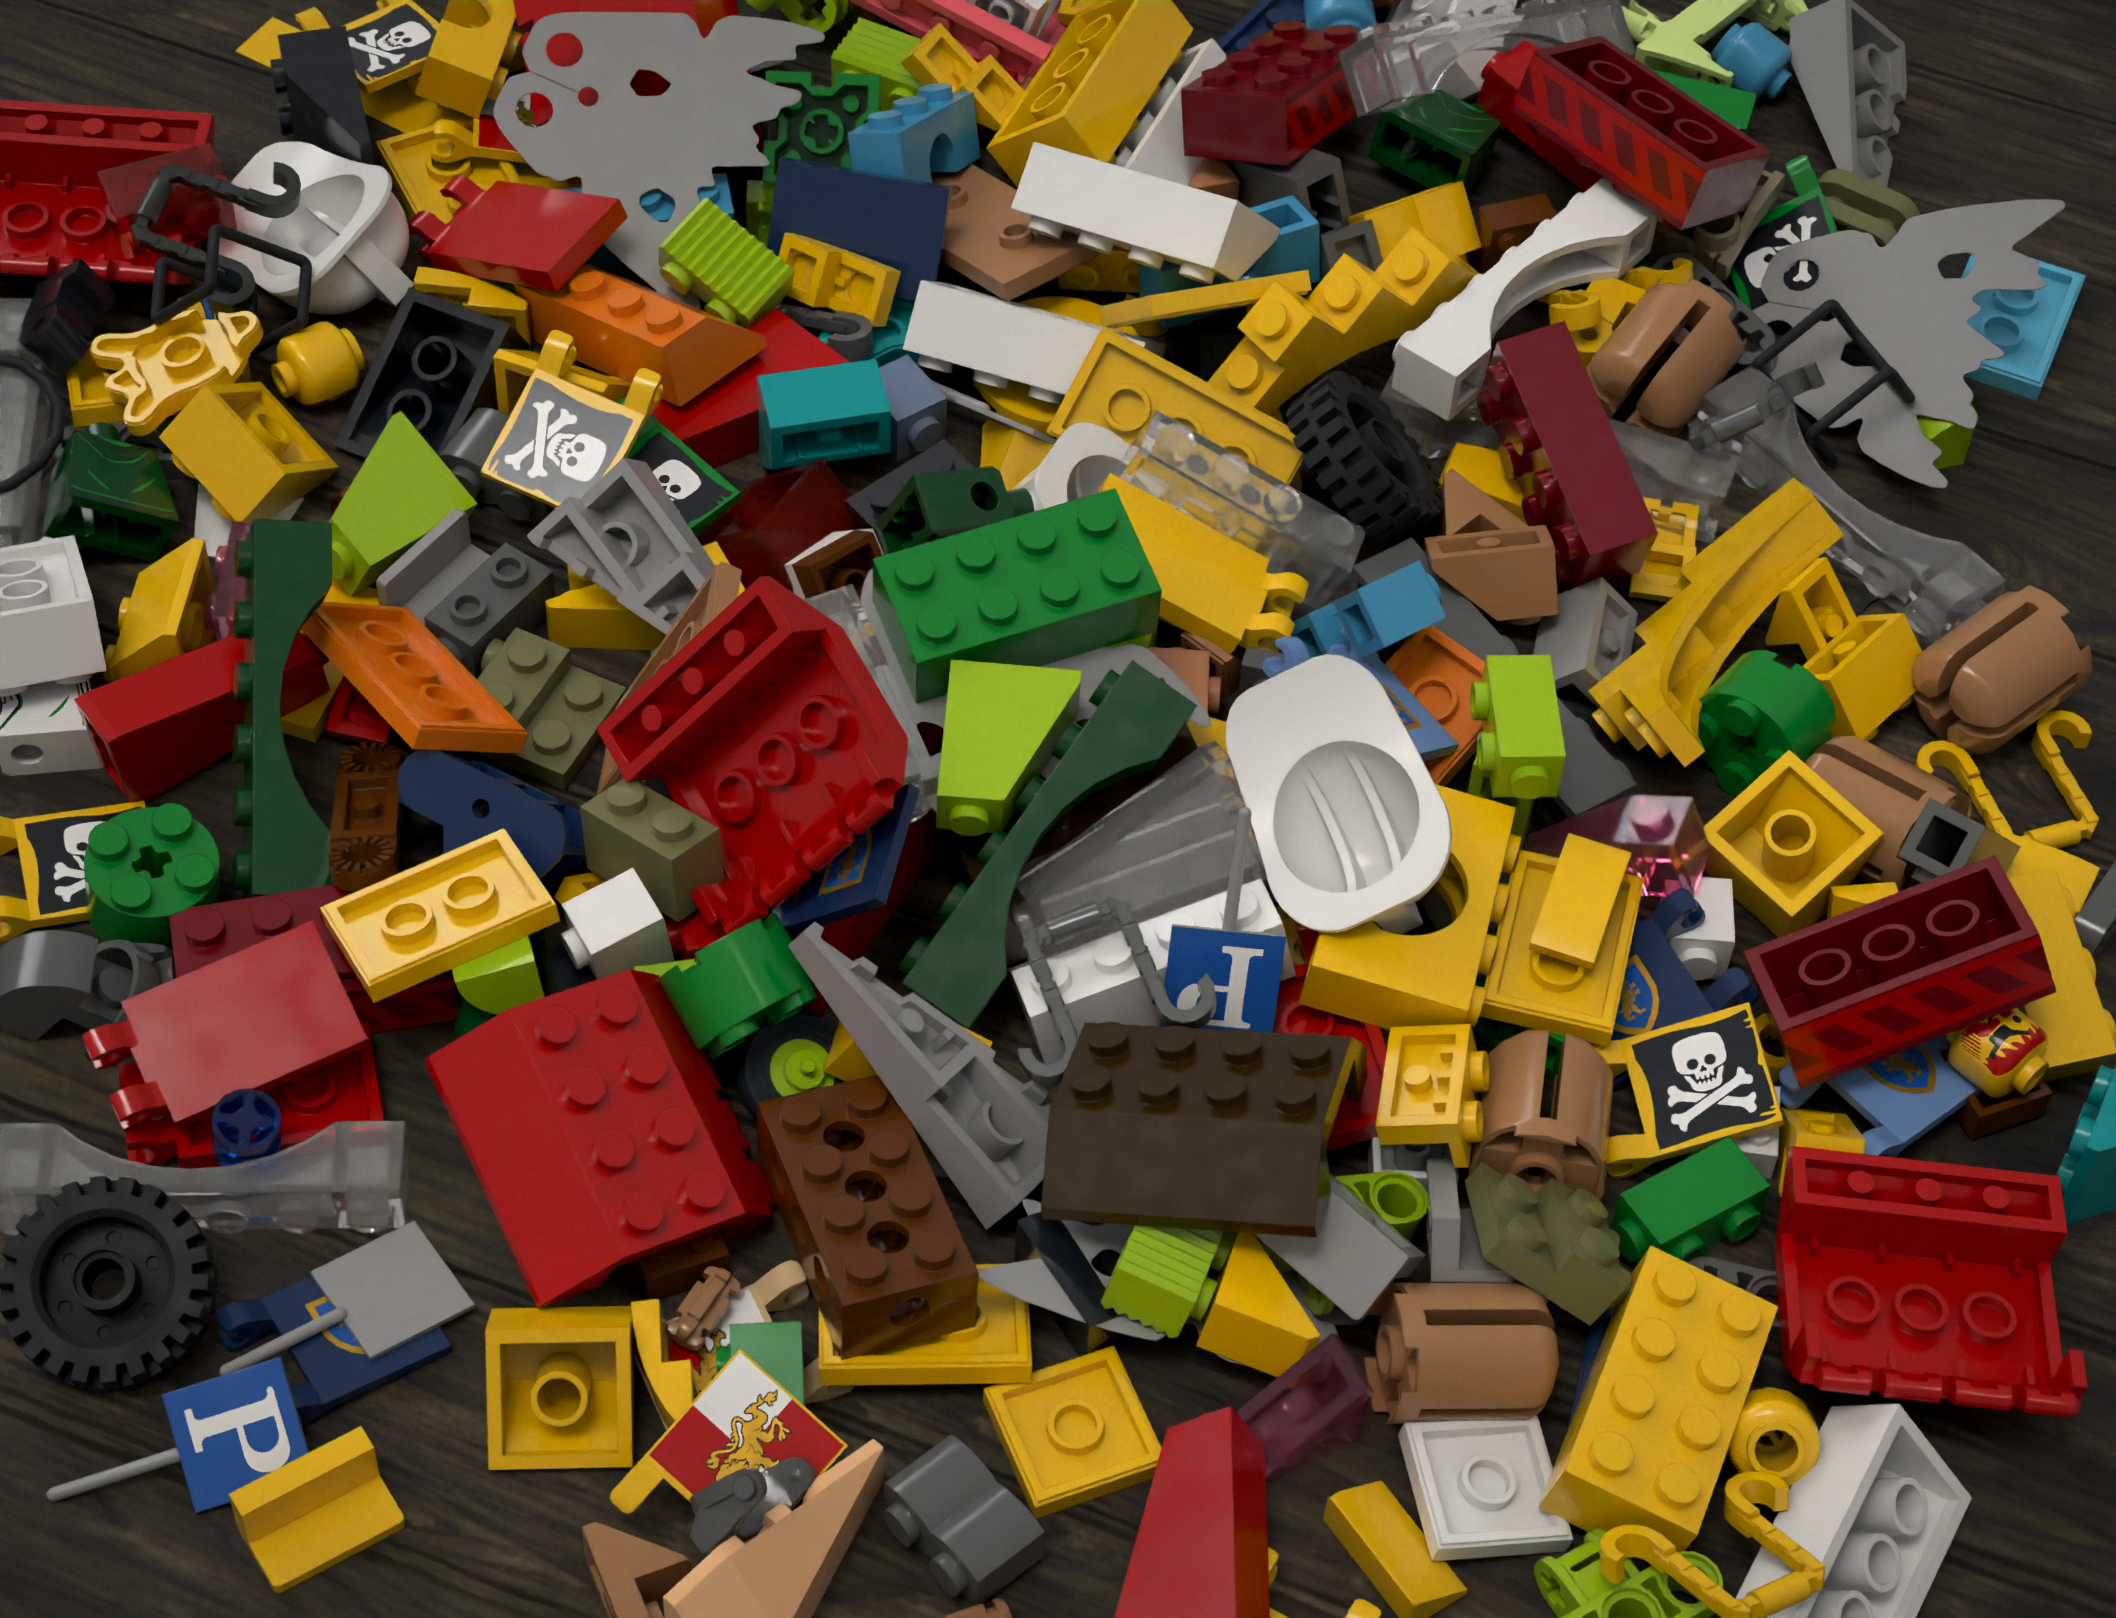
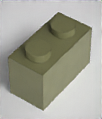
[580,778,725,922]

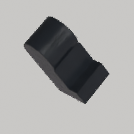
[18,258,117,376]

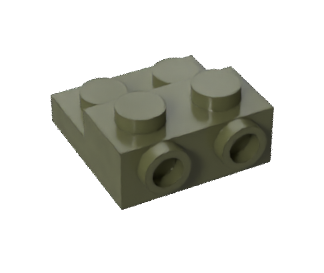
[474,627,627,790]
[1464,1162,1632,1326]

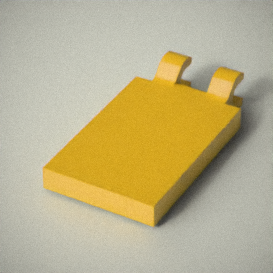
[1098,473,1309,654]

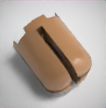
[1587,279,1747,443]
[1912,585,2093,755]
[1804,736,1971,892]
[1468,1030,1614,1200]
[1364,1282,1559,1424]

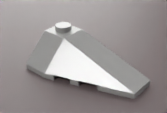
[1788,0,1907,187]

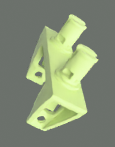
[1613,0,1808,87]

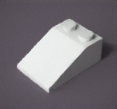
[0,535,107,697]

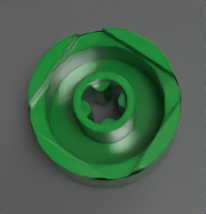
[1698,650,1836,797]
[84,803,220,950]
[658,913,817,1061]

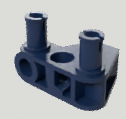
[397,749,586,894]

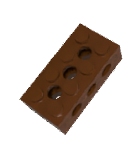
[757,1075,979,1360]

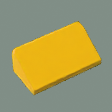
[1323,1480,1467,1618]

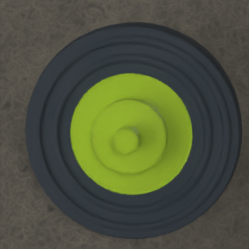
[736,1015,845,1121]

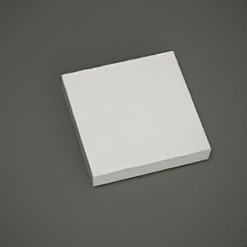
[1398,1415,1573,1561]

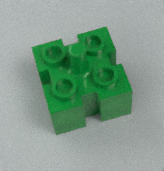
[762,70,882,189]

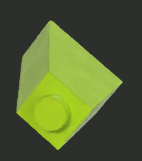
[328,411,478,596]
[936,659,1082,836]

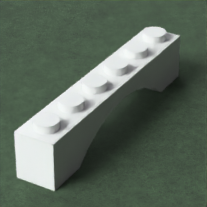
[1391,177,1657,421]

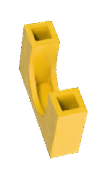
[1299,784,1521,1030]

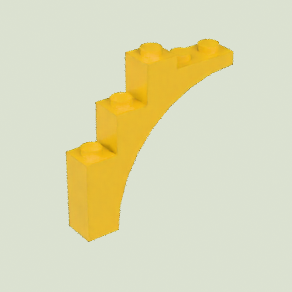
[1208,226,1480,416]
[1588,478,1844,767]

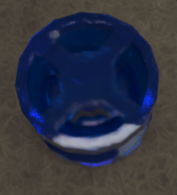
[211,1088,282,1174]

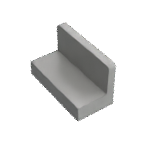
[376,508,491,625]
[1533,577,1638,708]
[1425,1158,1515,1283]
[1254,1174,1426,1320]

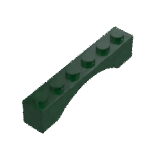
[232,518,332,899]
[898,660,1197,1030]

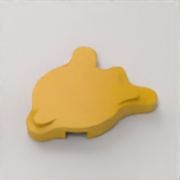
[89,309,263,436]

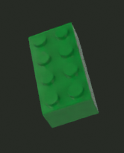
[872,488,1162,703]

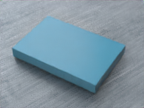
[1961,254,2086,401]

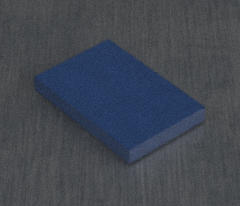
[767,157,952,301]

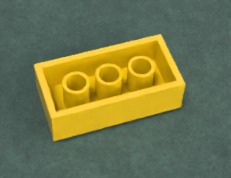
[986,0,1194,187]
[1538,1245,1778,1552]

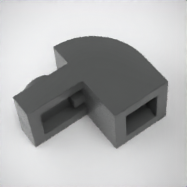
[0,930,133,1041]

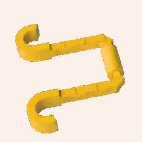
[1535,257,1694,331]
[1914,710,2099,849]
[1600,1471,1825,1618]

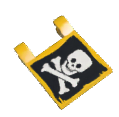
[295,0,440,95]
[480,330,664,508]
[0,801,145,942]
[1589,1002,1785,1179]

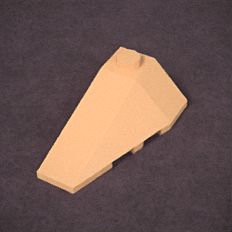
[663,1439,884,1618]

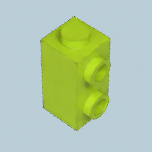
[1470,655,1566,800]

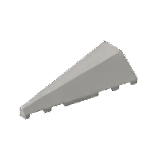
[527,458,715,635]
[788,922,1051,1230]

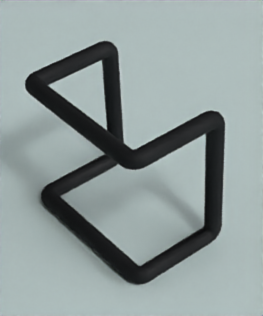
[151,224,312,357]
[1751,300,1915,465]

